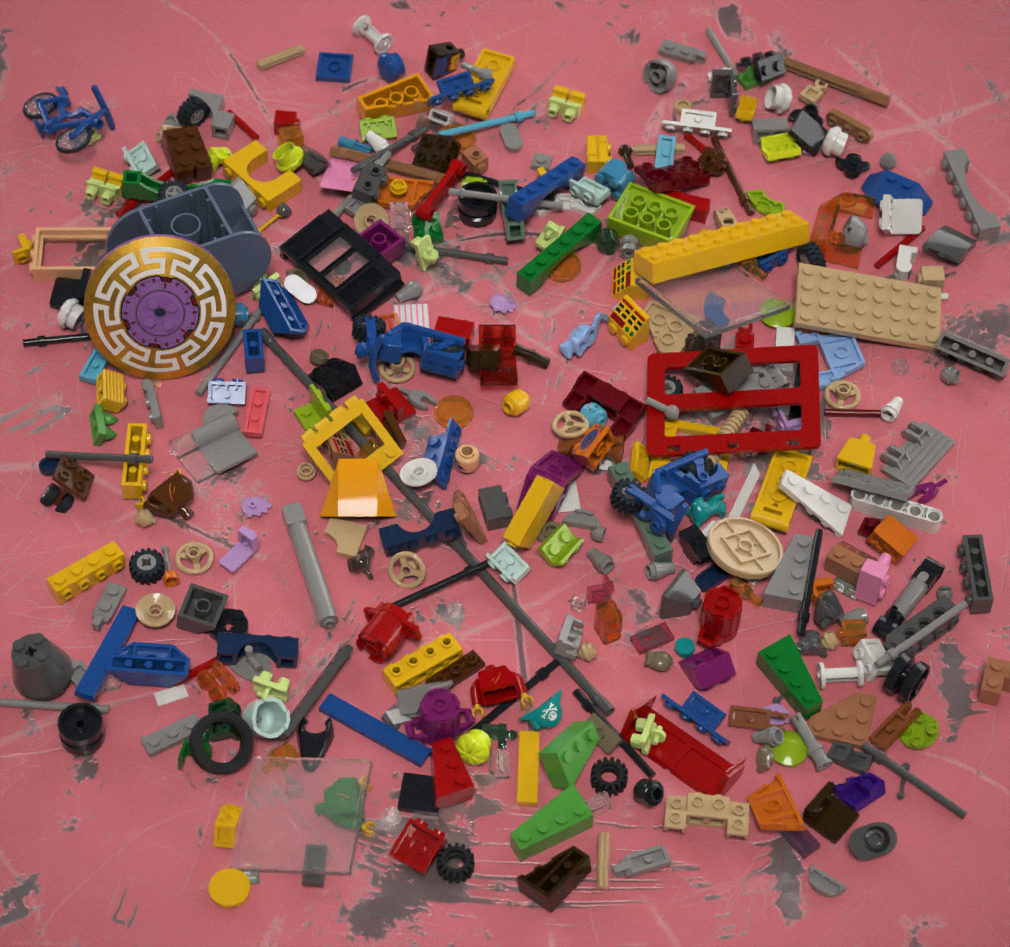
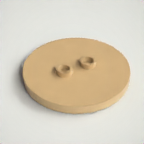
[706,517,783,579]

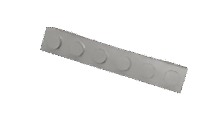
[940,148,1001,242]

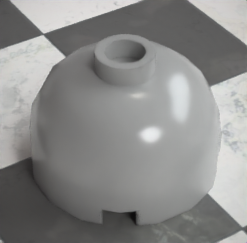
[643,58,677,93]
[836,215,869,252]

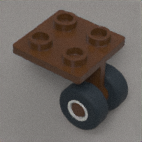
[40,454,94,513]

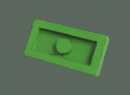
[737,65,774,91]
[89,404,118,446]

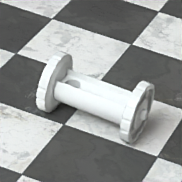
[352,15,393,54]
[817,660,864,689]

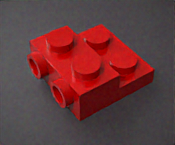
[389,818,448,875]

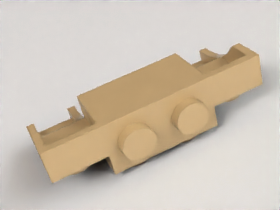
[664,792,750,839]

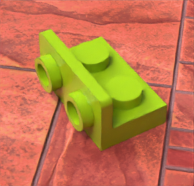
[358,115,397,143]
[537,523,584,567]

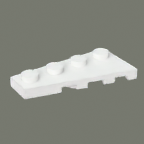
[778,469,852,538]

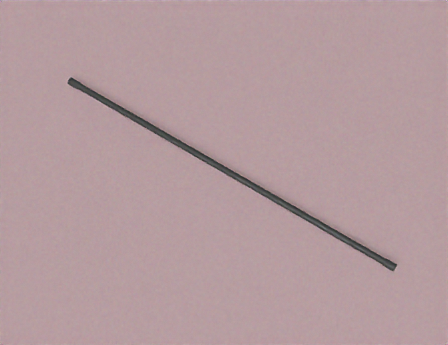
[261,328,615,717]

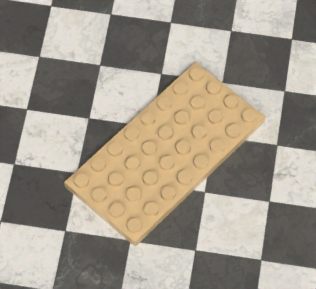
[794,263,941,352]

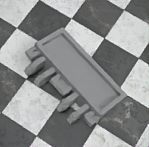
[880,421,955,487]

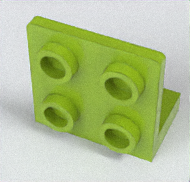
[293,384,332,433]

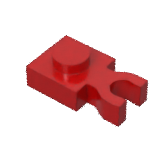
[735,322,754,349]

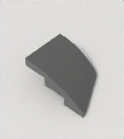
[921,225,977,263]

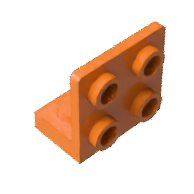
[866,514,918,565]

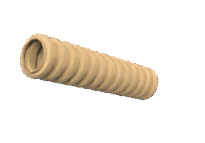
[707,408,749,468]

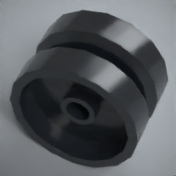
[458,181,497,228]
[883,652,930,703]
[57,703,105,756]

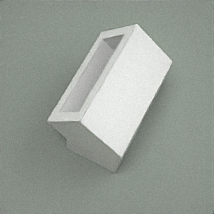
[428,107,454,129]

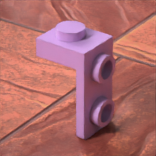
[770,406,802,431]
[219,526,259,573]

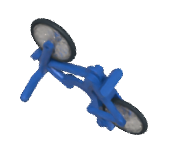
[23,85,116,154]

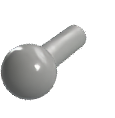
[461,61,493,81]
[645,397,680,420]

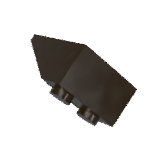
[683,346,754,394]

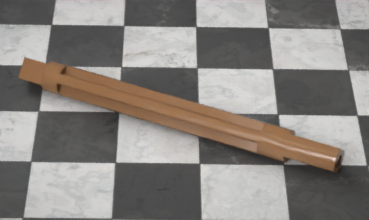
[782,55,891,108]
[329,145,458,188]

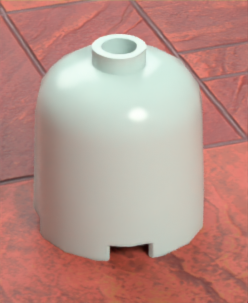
[242,697,290,738]

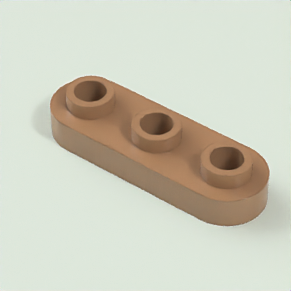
[826,109,874,143]

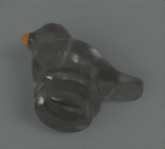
[347,545,374,580]

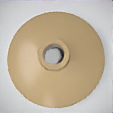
[354,203,389,233]
[135,593,175,627]

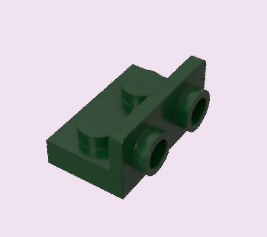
[208,697,241,742]

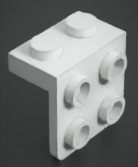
[879,195,923,235]

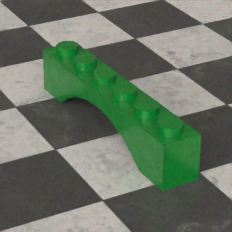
[122,170,232,201]
[516,212,602,296]

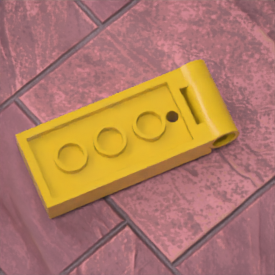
[452,48,515,121]
[750,451,813,533]

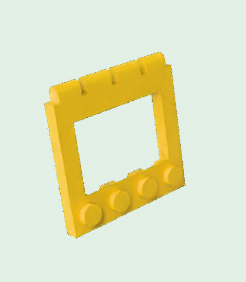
[300,395,404,483]
[647,418,732,481]

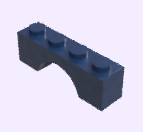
[379,507,462,557]
[216,632,299,669]

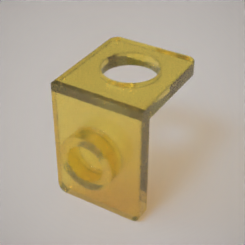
[357,439,384,459]

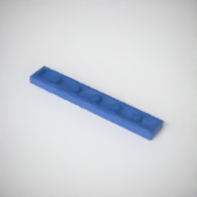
[75,605,138,701]
[319,693,431,768]

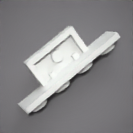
[662,108,732,138]

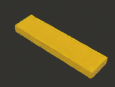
[517,731,540,806]

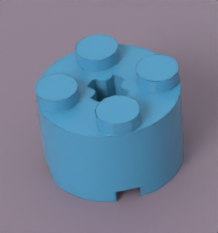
[594,158,636,201]

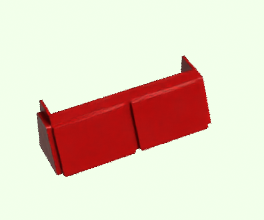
[620,695,746,796]

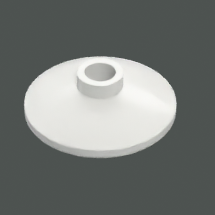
[400,458,438,487]

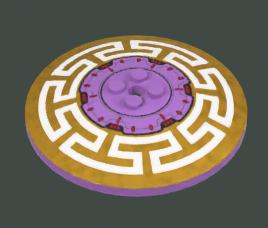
[84,234,236,380]

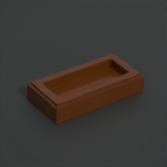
[382,409,407,450]

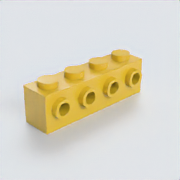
[121,423,152,499]
[46,541,126,605]
[382,632,463,697]

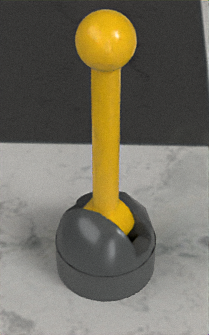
[258,202,292,234]

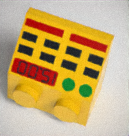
[612,258,649,301]
[608,295,650,351]

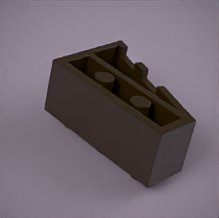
[517,846,592,913]

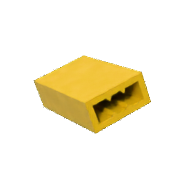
[503,475,565,550]

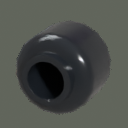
[633,778,664,807]

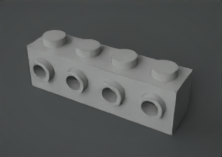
[935,330,1010,378]

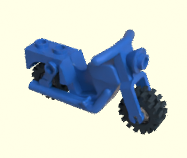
[352,314,466,382]
[610,448,730,541]

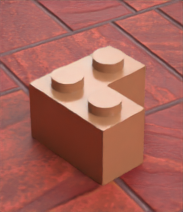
[977,656,1010,707]

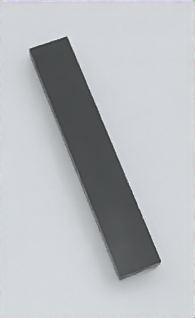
[276,644,354,741]

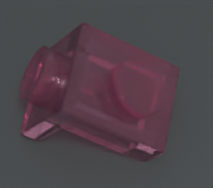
[586,574,614,604]

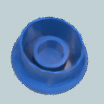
[377,52,405,82]

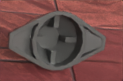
[814,589,844,628]

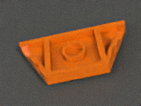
[375,176,434,210]
[747,773,806,831]

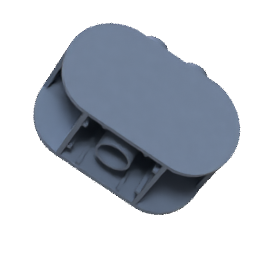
[105,182,272,317]

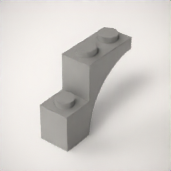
[188,89,235,141]

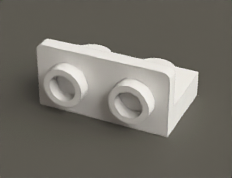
[851,639,893,682]

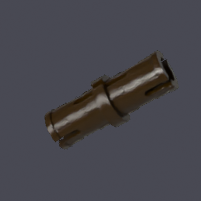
[512,343,551,369]

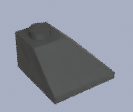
[659,568,702,619]

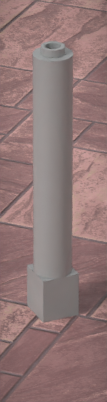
[281,502,338,628]

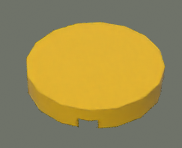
[209,868,251,909]

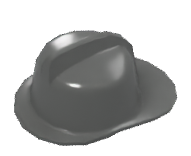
[301,145,331,175]
[849,822,897,860]

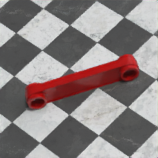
[415,159,467,221]

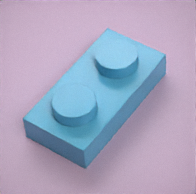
[654,134,676,168]
[79,348,109,385]

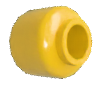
[502,389,530,416]

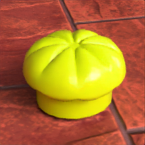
[273,142,304,173]
[455,729,492,766]

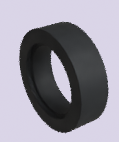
[189,711,253,774]

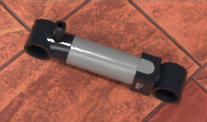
[872,556,945,639]

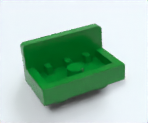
[411,211,444,244]

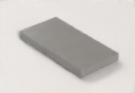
[832,468,916,501]

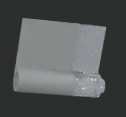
[168,412,258,484]

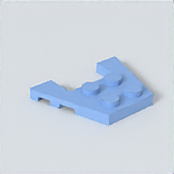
[795,331,865,390]

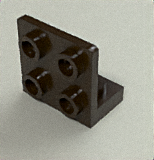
[412,134,462,173]
[803,781,860,844]

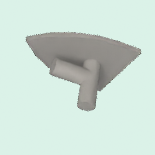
[228,645,271,682]

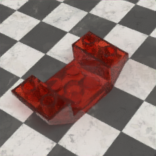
[478,324,518,386]

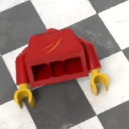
[470,665,533,721]

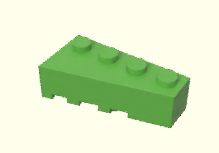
[510,783,594,862]

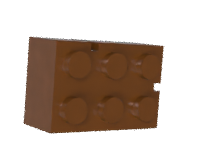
[161,125,213,184]

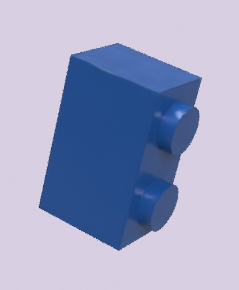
[242,328,265,373]

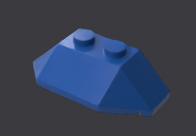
[861,170,933,216]
[259,278,309,335]
[107,642,190,687]

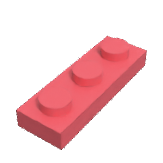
[243,387,271,438]

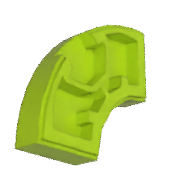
[746,190,785,216]

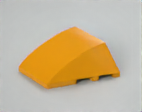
[319,459,397,517]

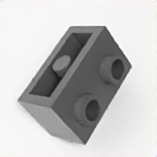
[352,160,389,203]

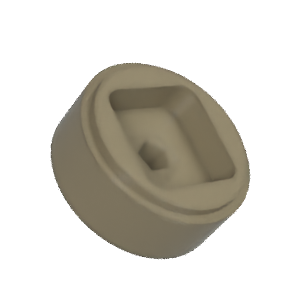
[309,349,329,365]

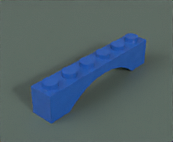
[505,156,586,222]

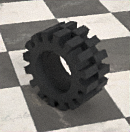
[590,757,628,797]
[437,843,474,884]

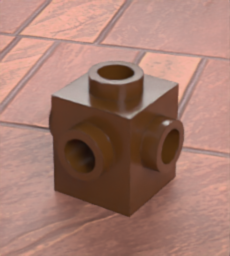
[697,146,730,176]

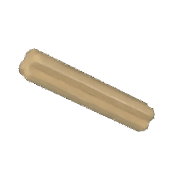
[257,44,305,71]
[633,143,685,155]
[597,832,610,890]

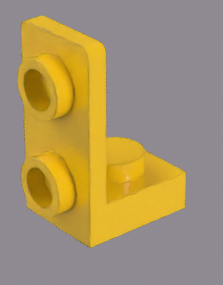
[213,804,243,849]

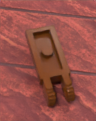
[869,701,921,752]
[728,705,788,732]

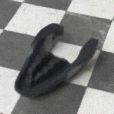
[297,716,334,773]

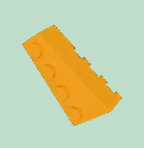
[356,73,434,119]

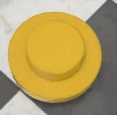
[390,179,408,196]

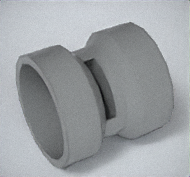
[620,235,639,260]

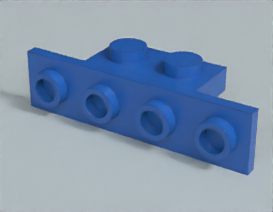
[426,71,495,107]
[424,418,462,490]
[661,690,731,746]

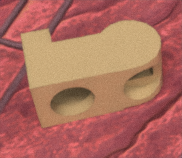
[713,207,737,229]

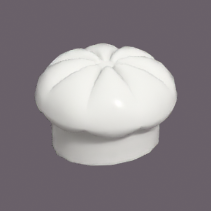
[764,83,792,114]
[822,126,848,157]
[57,298,84,330]

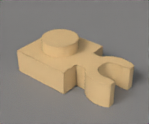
[799,79,828,105]

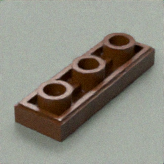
[425,650,485,691]

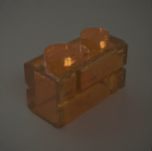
[594,599,623,645]

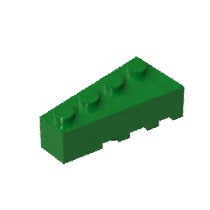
[756,634,823,721]

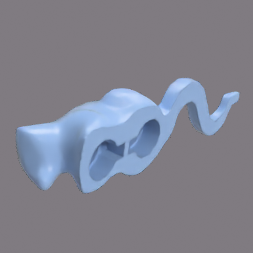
[559,304,618,359]

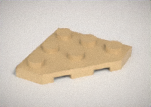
[643,299,700,353]

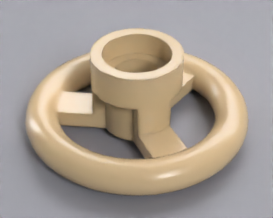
[379,354,416,383]
[824,380,861,409]
[552,410,590,439]
[175,542,214,575]
[388,551,426,589]

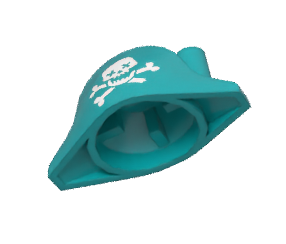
[518,689,562,731]

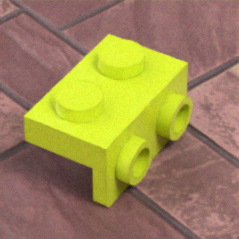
[760,132,801,162]

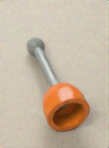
[161,546,179,587]

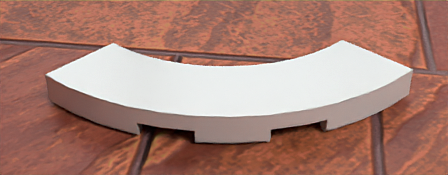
[532,193,602,218]

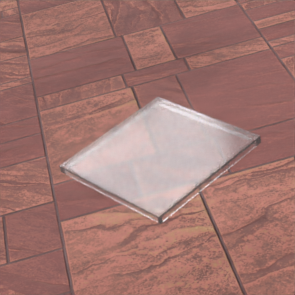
[635,263,790,339]
[229,756,373,876]

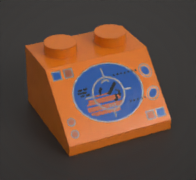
[572,423,616,472]

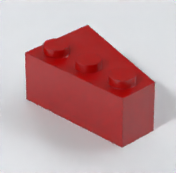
[430,737,475,810]

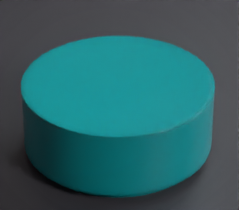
[675,637,695,658]

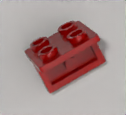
[365,382,416,429]

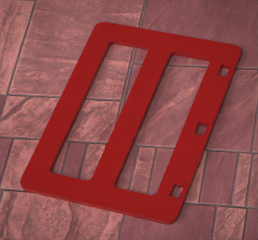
[646,345,821,458]

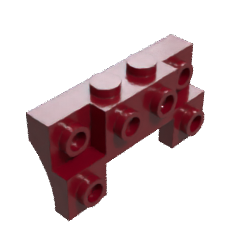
[634,156,711,193]
[562,371,647,441]

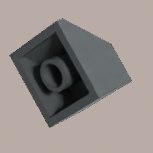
[176,583,229,633]

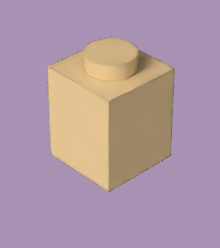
[917,266,945,292]

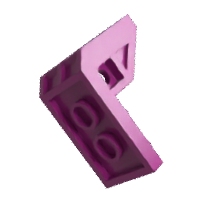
[516,450,585,522]

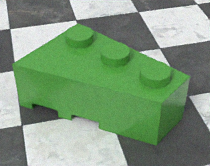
[539,721,600,789]

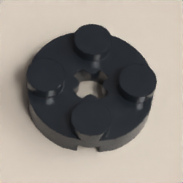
[209,609,249,643]

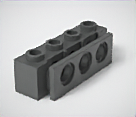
[884,594,960,659]

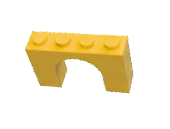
[223,140,302,213]

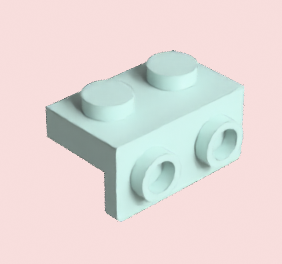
[122,141,160,176]
[569,176,611,206]
[485,542,532,585]

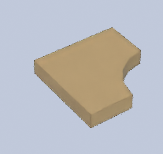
[324,517,368,561]

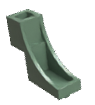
[498,179,525,241]

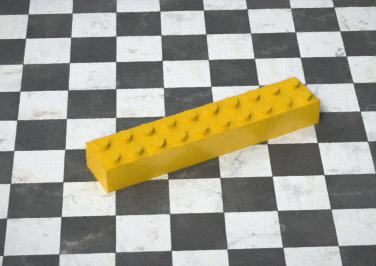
[634,210,809,284]

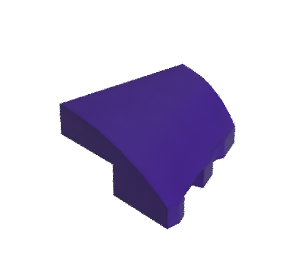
[831,772,886,812]

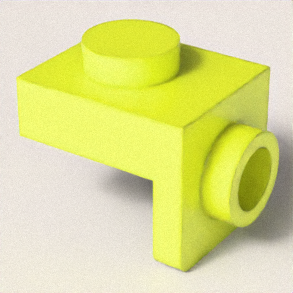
[208,147,233,172]

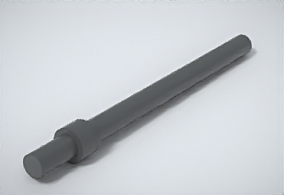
[350,125,428,174]
[405,242,508,265]
[45,451,154,465]
[861,741,968,819]

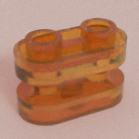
[196,660,241,702]

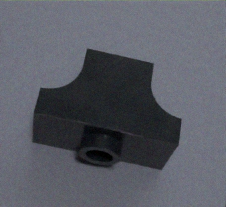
[679,524,711,565]

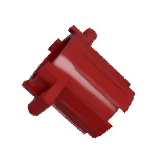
[697,585,743,649]
[356,602,422,664]

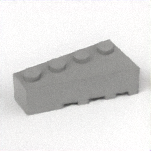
[761,534,814,613]

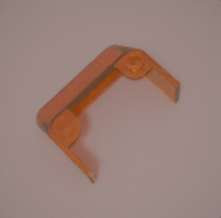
[809,192,876,269]

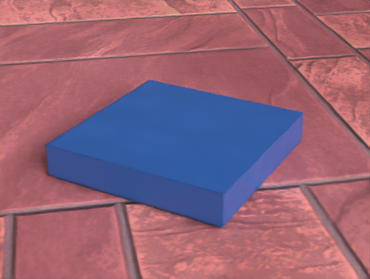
[316,52,354,83]

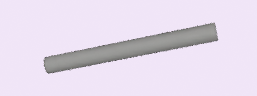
[705,28,739,76]

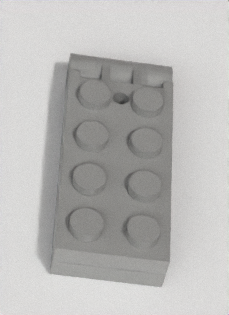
[693,364,790,425]

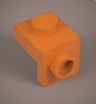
[811,577,834,607]

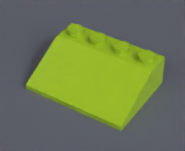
[606,182,695,247]

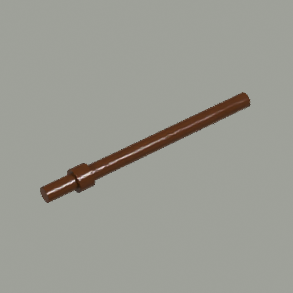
[711,136,754,216]

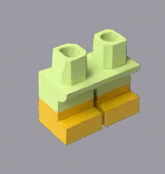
[548,85,586,123]
[85,166,123,206]

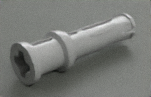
[790,712,833,772]

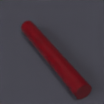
[824,409,881,417]

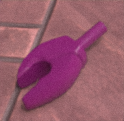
[910,478,947,504]

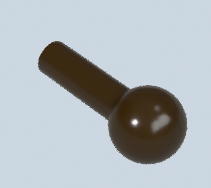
[618,144,634,169]

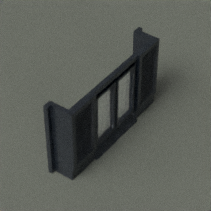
[279,209,405,322]

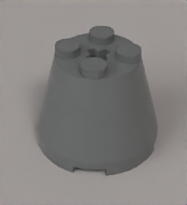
[11,633,74,701]

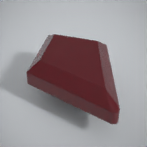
[857,517,884,538]

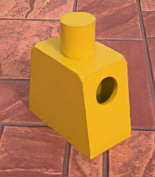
[835,434,876,475]

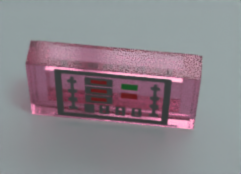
[630,622,675,655]

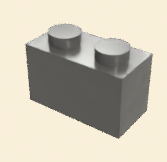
[478,485,513,531]

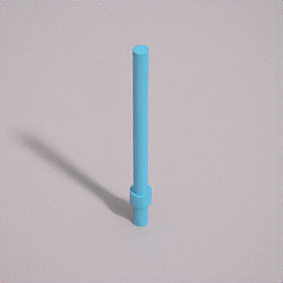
[438,110,536,136]

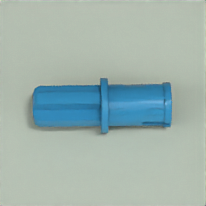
[337,135,373,154]

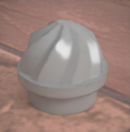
[879,152,897,170]
[941,366,960,385]

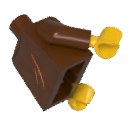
[134,469,194,521]

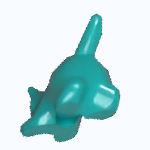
[686,493,727,528]

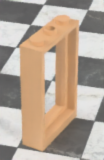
[29,227,111,281]

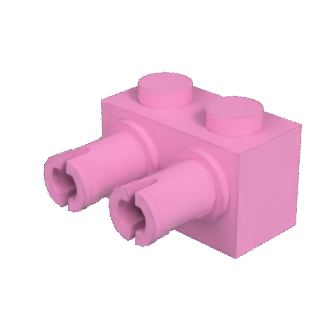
[854,553,892,606]

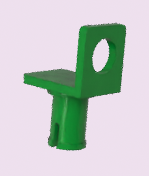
[178,731,212,770]

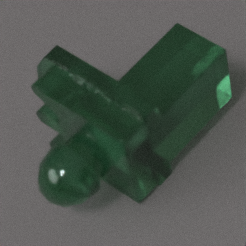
[482,723,518,751]

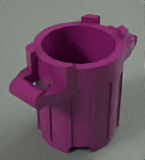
[404,688,475,745]

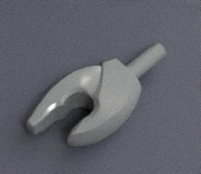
[399,386,438,410]

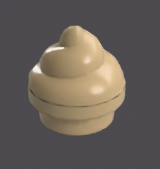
[135,508,156,528]
[820,631,840,651]
[576,642,597,662]

